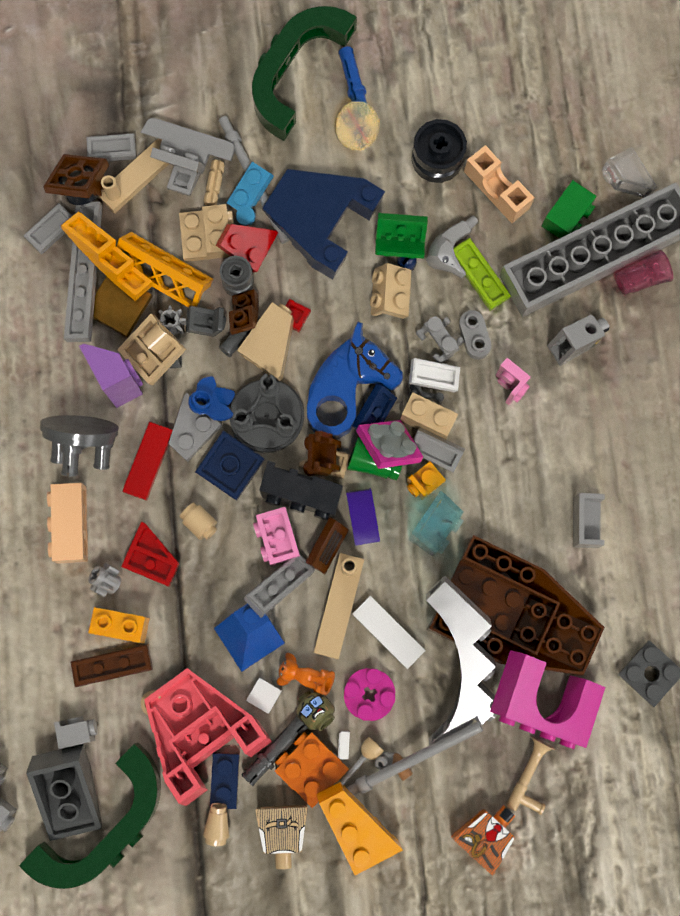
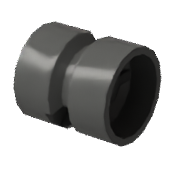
[219,256,254,296]

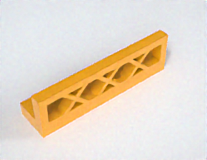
[117,232,213,308]

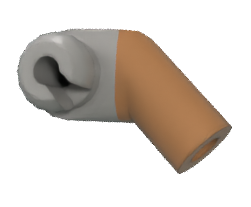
[375,752,413,781]

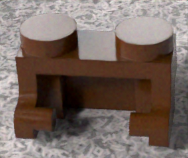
[303,431,341,477]

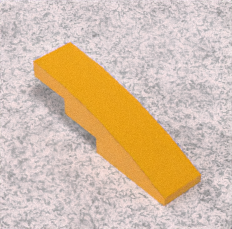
[61,211,152,301]

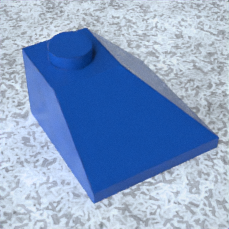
[214,603,285,672]

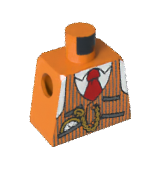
[451,805,515,876]

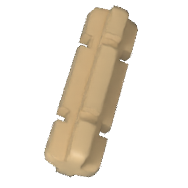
[204,159,225,206]

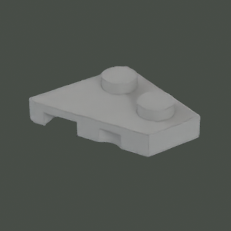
[169,393,222,462]

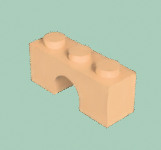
[464,145,535,223]

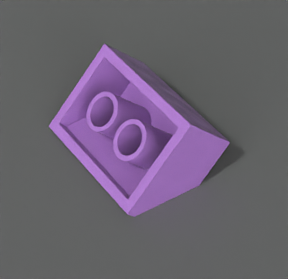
[79,344,143,408]

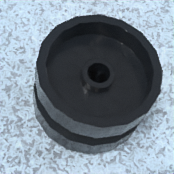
[412,119,467,183]

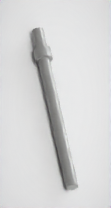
[219,116,289,244]
[346,721,483,795]

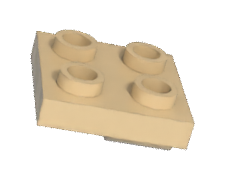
[117,314,187,385]

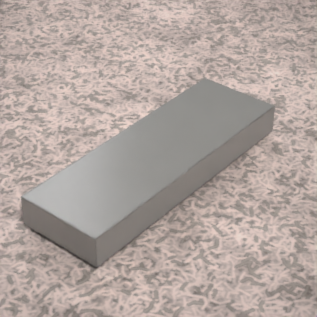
[244,553,315,618]

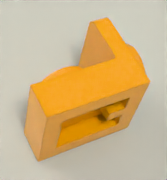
[406,461,446,500]

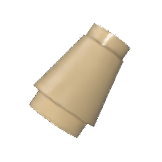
[203,803,230,846]

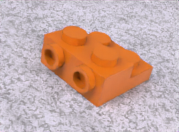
[275,732,349,808]

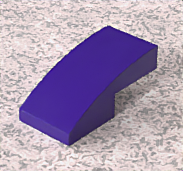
[346,488,380,546]

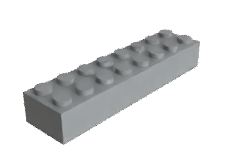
[499,182,680,317]

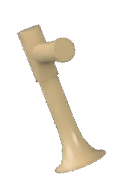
[506,736,556,815]

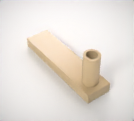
[98,138,169,214]
[314,553,365,660]

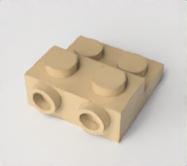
[179,204,234,262]

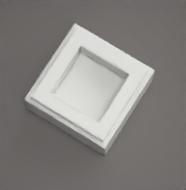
[246,678,282,714]
[338,731,350,759]

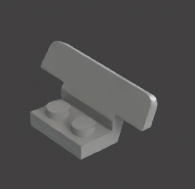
[140,118,235,174]

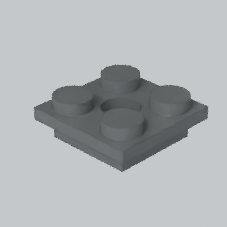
[618,640,680,707]

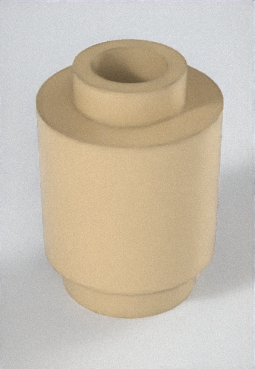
[180,502,217,540]

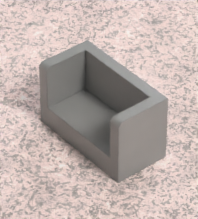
[573,493,605,548]

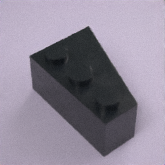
[259,461,343,520]

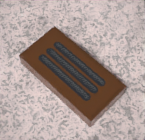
[305,518,349,574]

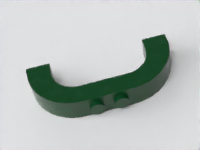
[252,6,357,141]
[19,742,161,889]

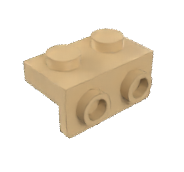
[370,263,412,319]

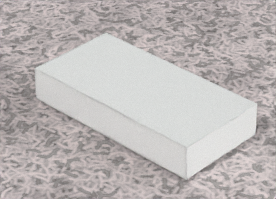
[409,358,460,392]

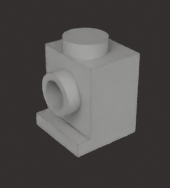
[54,716,98,749]

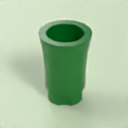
[347,437,403,481]

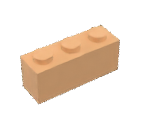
[47,483,88,564]

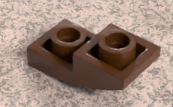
[229,289,259,335]

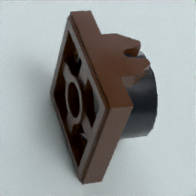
[43,154,109,205]

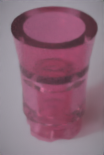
[615,250,673,295]

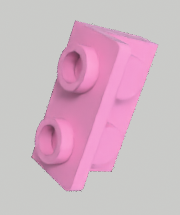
[496,358,531,405]
[253,507,300,567]

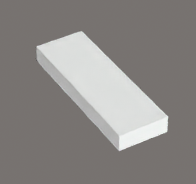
[352,596,426,669]

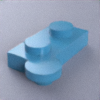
[227,162,274,226]

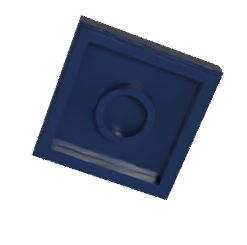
[195,431,265,500]

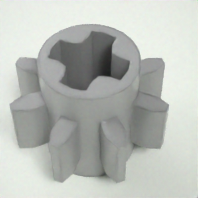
[159,306,187,335]
[88,563,121,597]

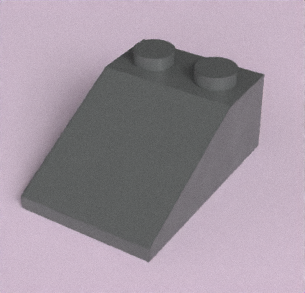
[26,744,102,841]

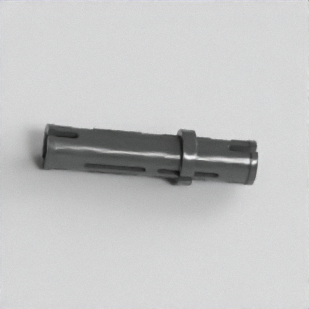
[241,716,308,786]

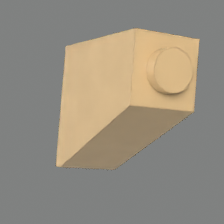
[237,302,294,382]

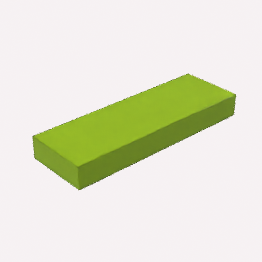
[453,238,511,311]

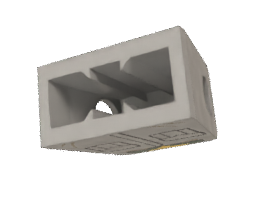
[547,315,609,366]

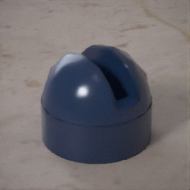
[397,257,417,271]

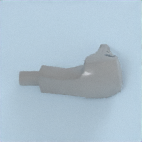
[426,215,478,278]

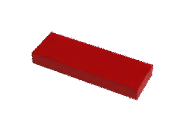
[122,422,173,501]

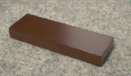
[70,644,153,687]

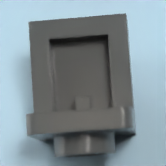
[186,306,226,337]

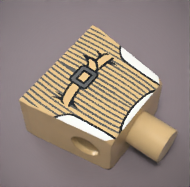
[256,805,307,869]

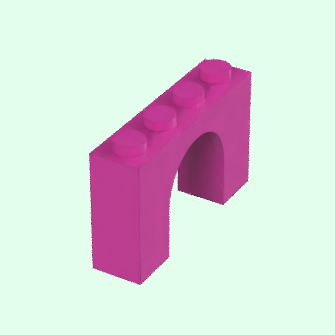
[490,650,606,749]

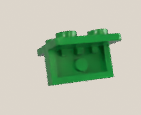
[375,213,428,259]

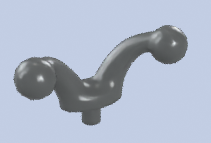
[410,384,444,402]

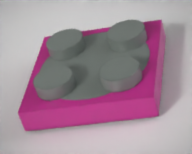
[356,420,423,469]

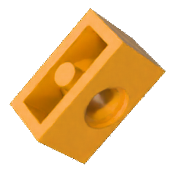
[88,607,150,644]

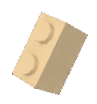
[400,392,458,439]

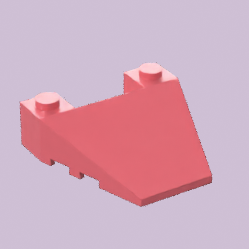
[144,668,272,806]

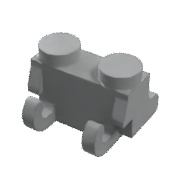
[416,316,465,363]

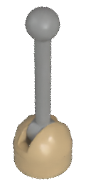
[334,737,384,785]

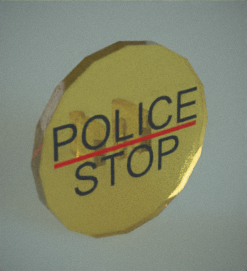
[335,101,379,150]

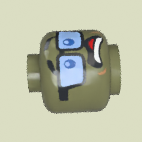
[296,691,335,731]

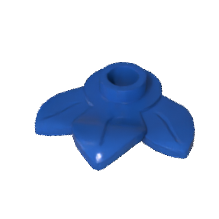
[188,376,235,421]

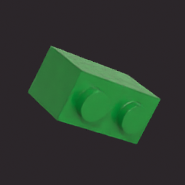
[541,180,597,239]

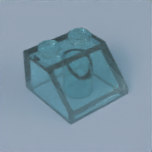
[408,491,464,557]

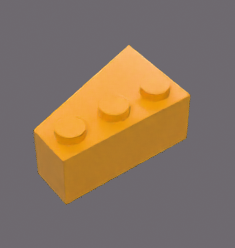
[317,782,403,875]

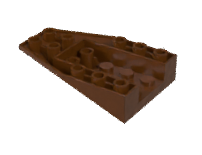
[427,535,605,675]

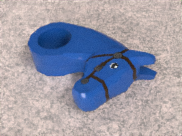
[307,322,403,439]

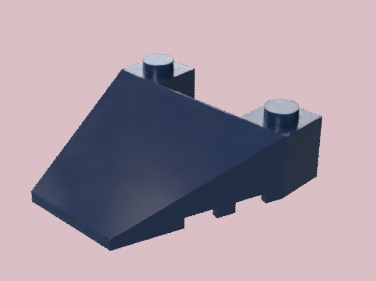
[262,169,385,280]

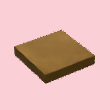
[93,276,153,338]

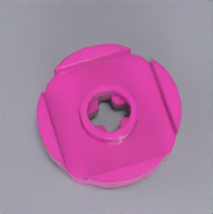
[344,668,395,721]

